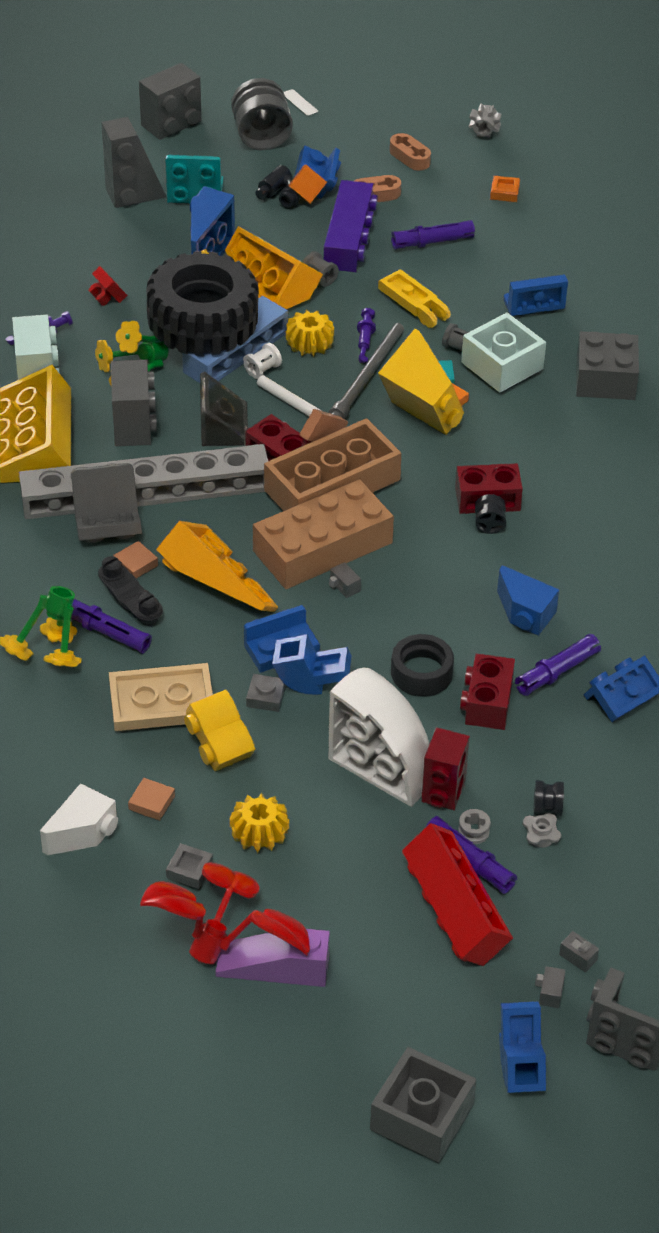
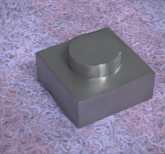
[246,674,286,712]
[166,843,213,889]

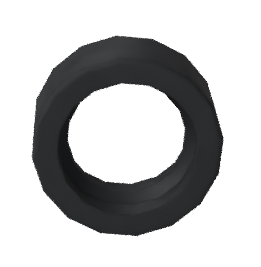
[391,634,454,696]

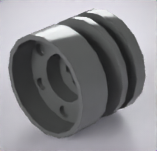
[231,78,293,151]

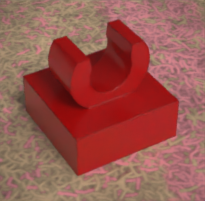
[88,266,128,306]

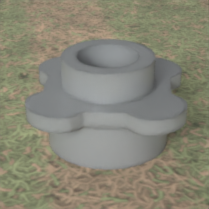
[523,813,561,848]

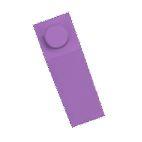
[216,929,330,987]

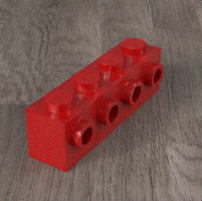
[402,823,513,966]

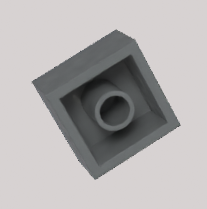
[139,63,202,140]
[576,331,639,400]
[111,360,157,446]
[370,1047,476,1163]

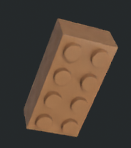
[264,418,402,511]
[253,479,394,589]

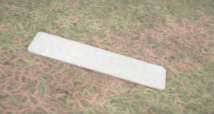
[284,89,318,116]

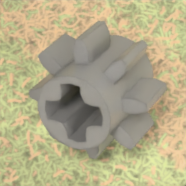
[469,103,502,138]

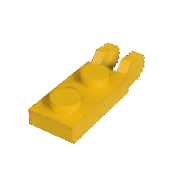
[378,269,451,328]

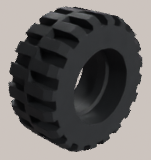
[146,251,259,356]

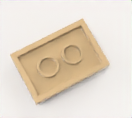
[109,663,213,731]

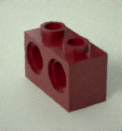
[245,414,311,461]
[455,463,523,514]
[460,653,515,730]
[421,727,470,811]

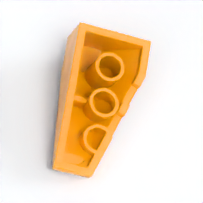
[225,226,323,309]
[156,521,278,612]

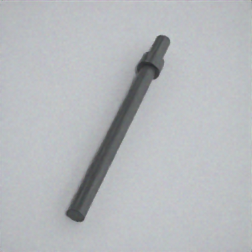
[329,323,404,419]

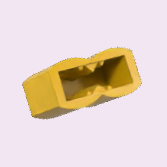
[184,689,255,771]

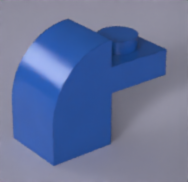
[272,635,352,695]
[499,1001,546,1093]

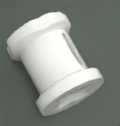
[243,342,282,379]

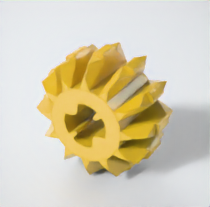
[285,309,334,357]
[230,792,289,854]

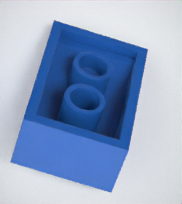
[190,186,235,256]

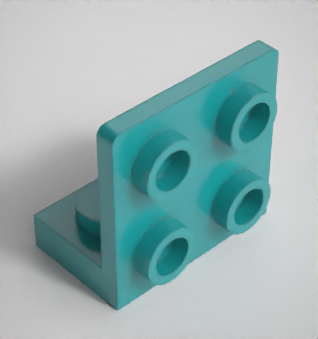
[165,155,224,203]

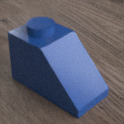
[497,565,559,636]

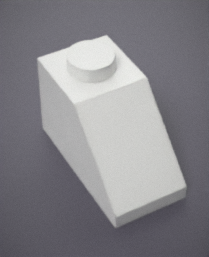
[40,784,118,855]

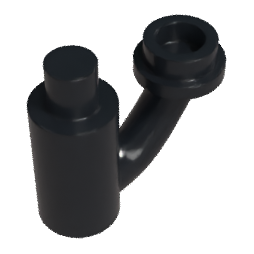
[255,165,299,208]

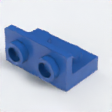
[294,145,341,199]
[503,274,568,316]
[244,605,320,673]
[583,655,659,722]

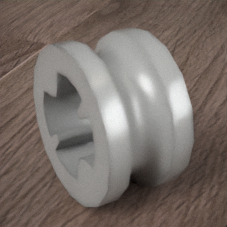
[458,809,491,844]

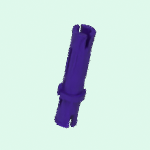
[391,220,475,249]
[71,599,152,654]
[515,633,601,696]
[426,816,517,894]

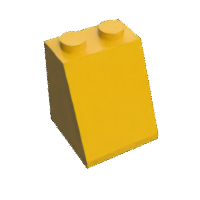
[378,329,464,435]

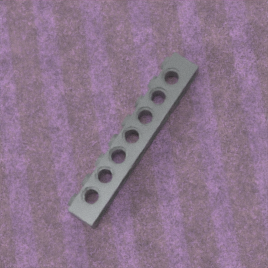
[19,444,268,519]

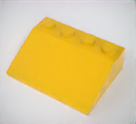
[0,365,71,483]

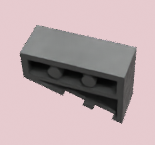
[101,117,167,208]

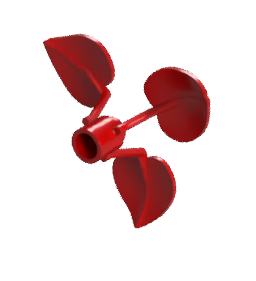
[140,862,310,964]

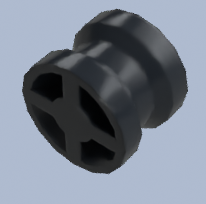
[475,494,506,534]
[533,780,564,816]

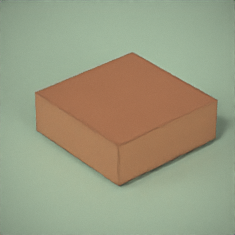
[113,541,158,578]
[128,778,175,821]

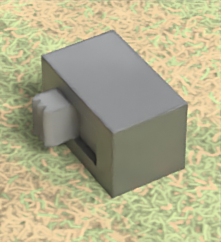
[329,562,361,598]
[559,931,599,973]
[535,966,566,1008]

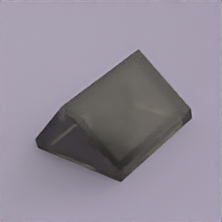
[200,371,248,446]

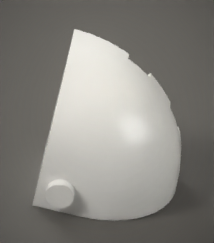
[328,668,429,807]

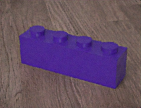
[323,180,378,272]

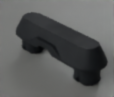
[98,556,163,626]

